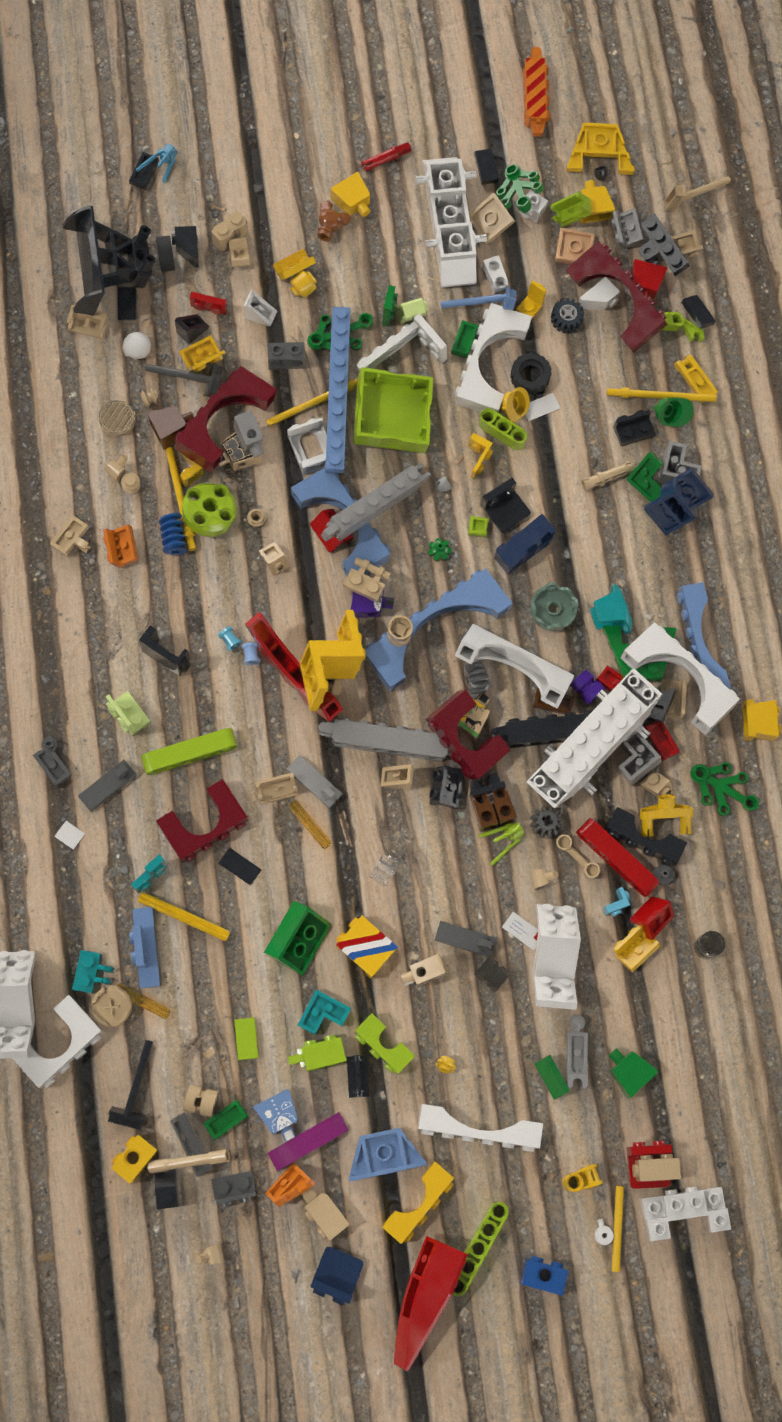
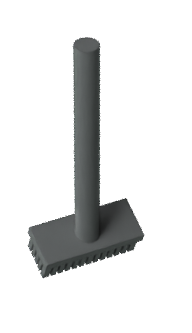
[145,363,224,397]

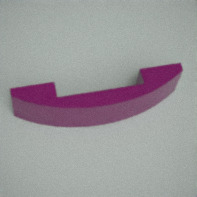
[268,1112,349,1171]

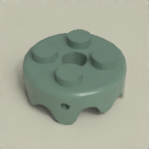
[530,582,579,631]

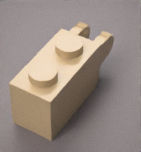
[301,1188,350,1240]

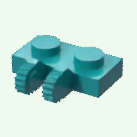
[72,950,114,994]

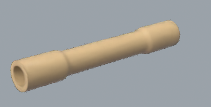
[148,1149,230,1174]

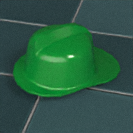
[653,397,694,427]

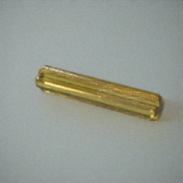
[289,800,331,849]
[117,983,170,1019]

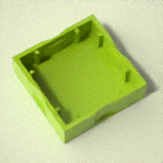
[353,367,433,454]

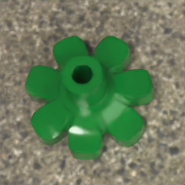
[428,538,452,562]

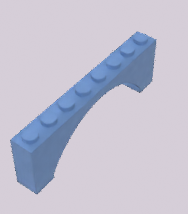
[364,568,513,692]

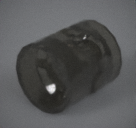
[694,931,725,960]
[473,955,511,993]

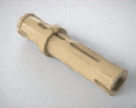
[581,461,635,491]

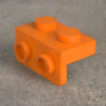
[103,524,139,568]

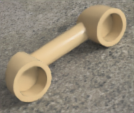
[556,834,600,878]

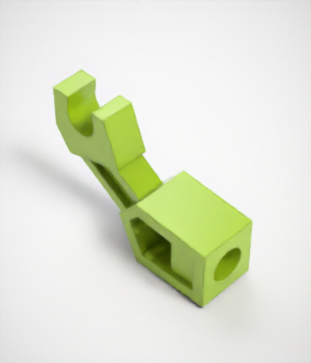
[662,312,704,342]

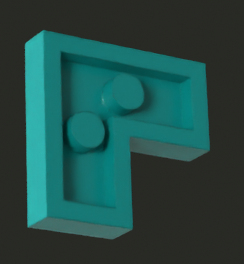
[131,854,167,893]
[297,989,351,1035]

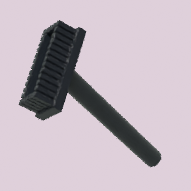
[108,1040,153,1130]

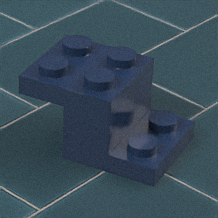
[644,467,714,536]

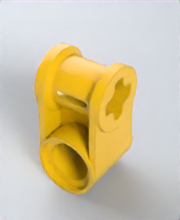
[562,1163,603,1192]

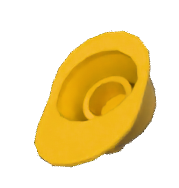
[501,387,530,422]

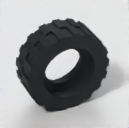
[510,352,552,395]

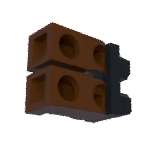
[469,773,517,832]

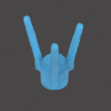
[136,144,177,183]

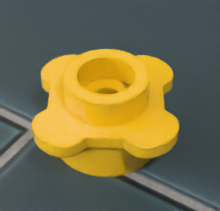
[435,1056,456,1074]

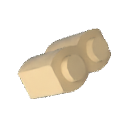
[212,211,248,252]

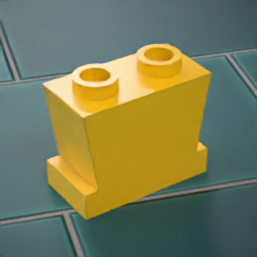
[742,699,781,741]

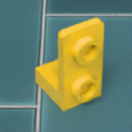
[516,280,547,320]
[468,433,493,479]
[179,452,203,487]

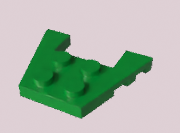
[603,625,676,681]

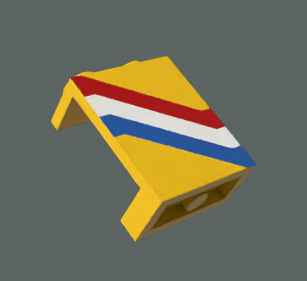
[335,915,398,979]

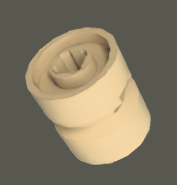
[387,615,413,647]
[183,1084,218,1117]

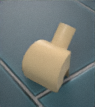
[104,454,128,482]
[530,869,558,890]
[195,1242,225,1265]

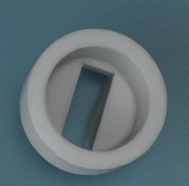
[436,476,452,493]

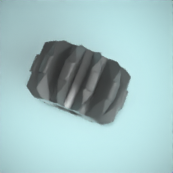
[463,661,490,694]
[530,806,563,839]

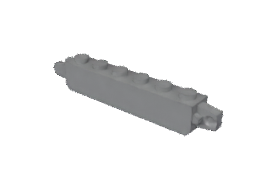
[321,463,431,541]
[318,717,463,762]

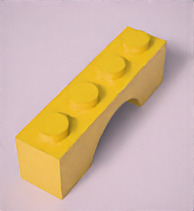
[382,1162,454,1244]

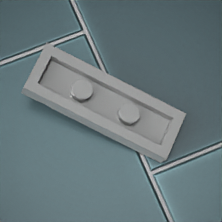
[286,755,342,809]

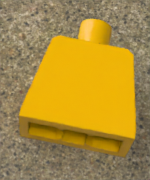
[330,171,371,217]
[579,180,615,224]

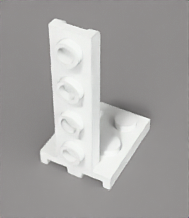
[357,313,447,373]

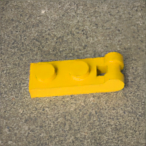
[674,354,718,403]

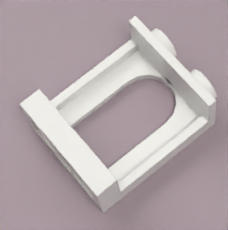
[287,418,327,475]

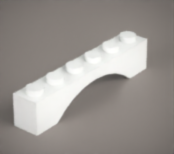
[417,1104,543,1152]

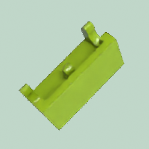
[550,191,591,228]

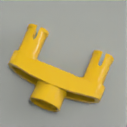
[640,794,693,837]

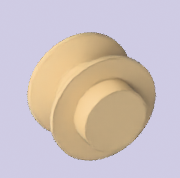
[141,388,159,408]
[121,473,141,494]

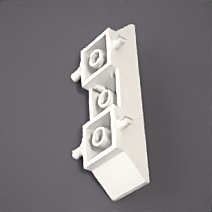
[416,157,487,288]
[527,668,663,808]

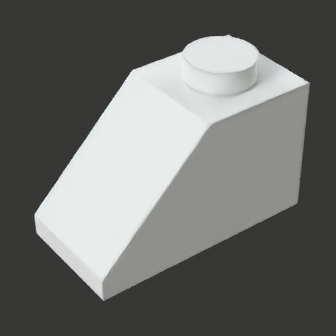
[579,277,620,311]

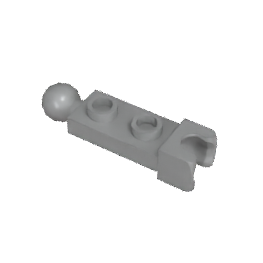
[565,1014,588,1089]

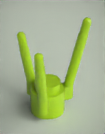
[478,822,525,866]

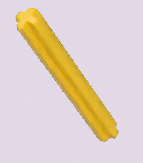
[138,892,230,941]

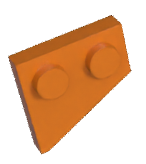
[265,1162,316,1207]

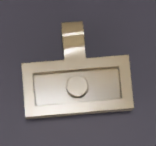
[50,516,91,556]

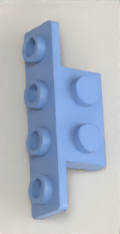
[129,907,160,989]

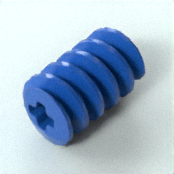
[159,513,187,555]

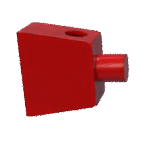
[630,259,668,299]

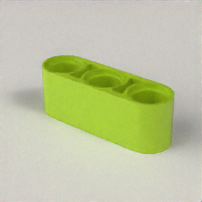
[479,408,527,450]

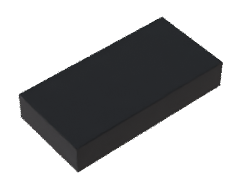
[474,148,499,185]
[129,152,159,190]
[681,295,716,329]

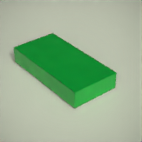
[451,320,479,359]
[534,1055,570,1099]
[203,1099,249,1141]

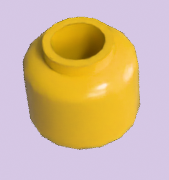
[290,270,317,298]

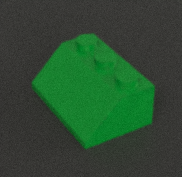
[263,901,332,976]

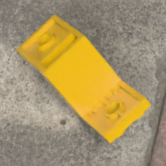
[300,610,366,711]

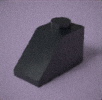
[172,226,199,267]
[155,1169,179,1210]

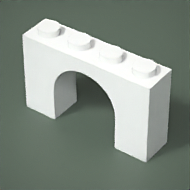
[12,995,103,1089]

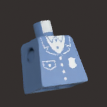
[253,1089,298,1142]

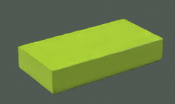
[234,1017,258,1061]

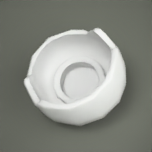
[122,332,151,360]

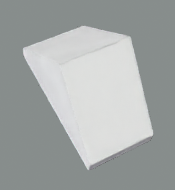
[244,290,277,327]

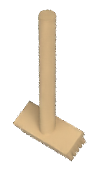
[664,176,731,213]

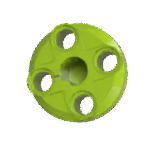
[182,483,237,537]

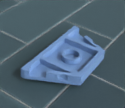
[349,1128,427,1182]

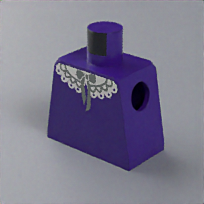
[351,590,394,618]

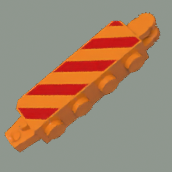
[523,46,550,137]

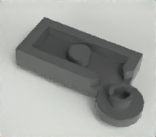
[33,737,72,787]

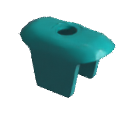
[590,583,633,634]

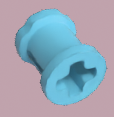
[218,626,242,652]

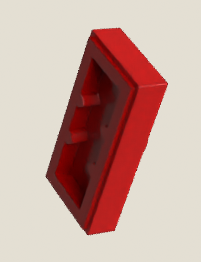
[645,722,680,762]

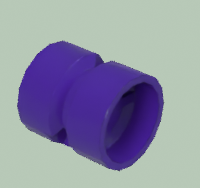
[569,669,606,705]

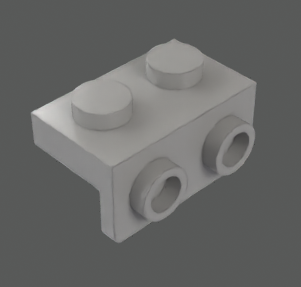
[611,208,645,249]

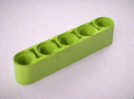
[141,728,238,775]
[452,1202,509,1296]

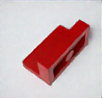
[310,509,354,553]
[630,896,675,940]

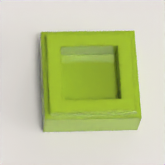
[468,516,489,538]

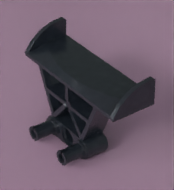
[63,206,156,316]

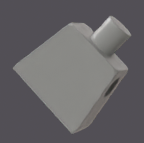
[233,410,264,458]

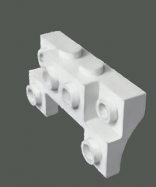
[640,1186,731,1241]

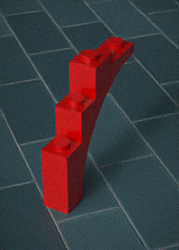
[245,612,343,722]

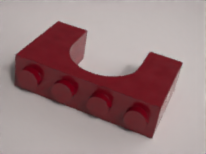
[425,689,511,780]
[156,779,248,863]

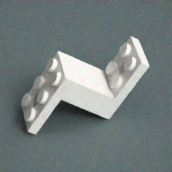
[532,904,581,1010]
[0,950,36,1059]

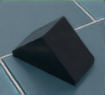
[175,314,209,344]

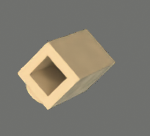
[632,1154,681,1181]

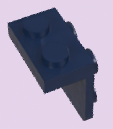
[310,1246,364,1306]

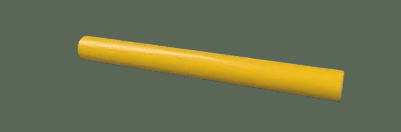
[612,1186,624,1272]

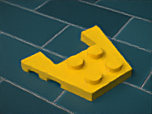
[566,122,635,175]

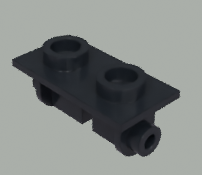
[347,1055,369,1098]

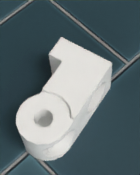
[481,255,509,293]

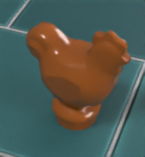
[317,200,351,242]

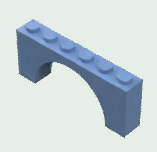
[291,468,391,576]

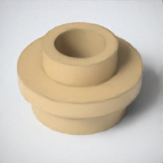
[247,509,266,527]

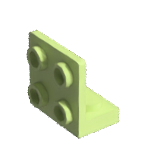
[106,691,151,736]

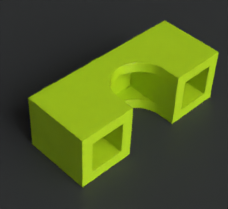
[355,1013,415,1075]

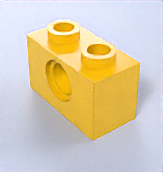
[111,1135,159,1184]

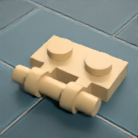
[343,557,391,603]

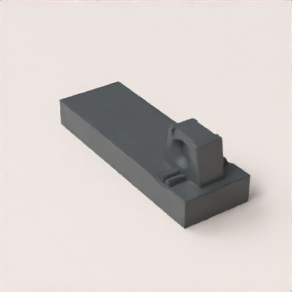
[78,760,137,812]
[434,921,497,958]
[170,1112,213,1177]

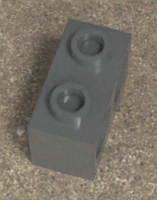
[267,342,305,370]

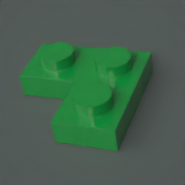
[382,285,398,327]
[626,451,664,502]

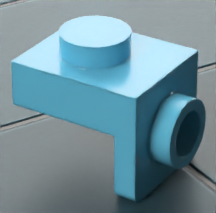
[602,887,631,917]

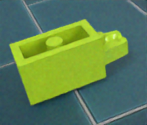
[288,1035,347,1072]

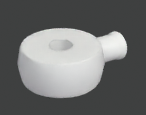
[594,1219,614,1246]

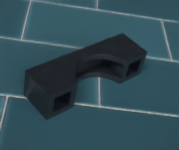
[605,807,688,866]

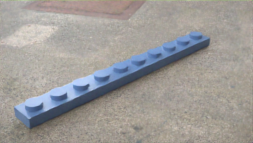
[325,307,351,473]

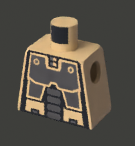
[219,432,262,471]

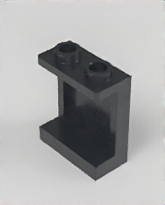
[139,625,191,676]

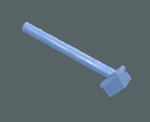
[440,287,516,310]

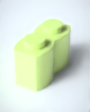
[396,298,428,324]

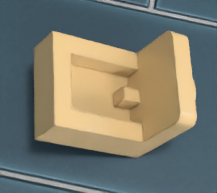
[229,238,250,267]
[640,770,674,799]

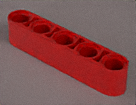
[576,818,660,898]

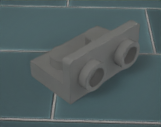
[211,1171,257,1208]

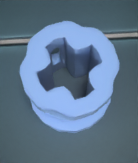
[242,642,261,665]

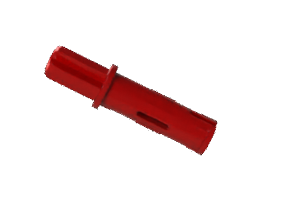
[361,142,412,172]

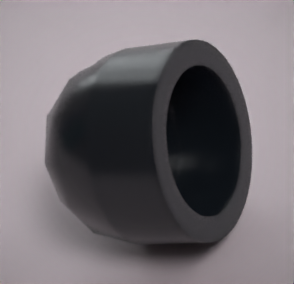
[594,166,608,181]

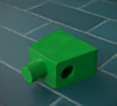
[608,1048,658,1099]

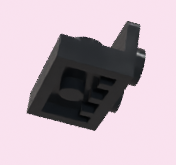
[613,410,656,446]
[429,765,464,809]

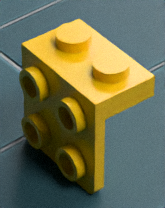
[178,335,226,372]

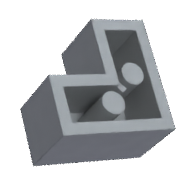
[658,441,702,484]
[618,732,661,786]

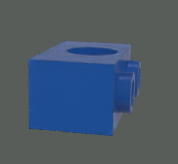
[520,1256,568,1296]

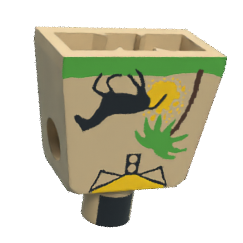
[457,693,490,742]

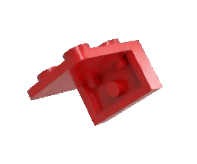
[626,1141,672,1189]

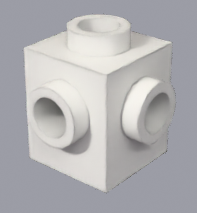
[519,190,548,223]

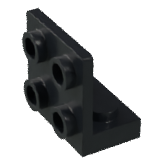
[480,477,531,533]

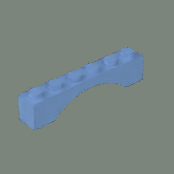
[677,582,731,689]

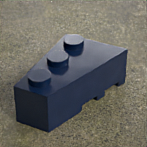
[494,514,556,575]

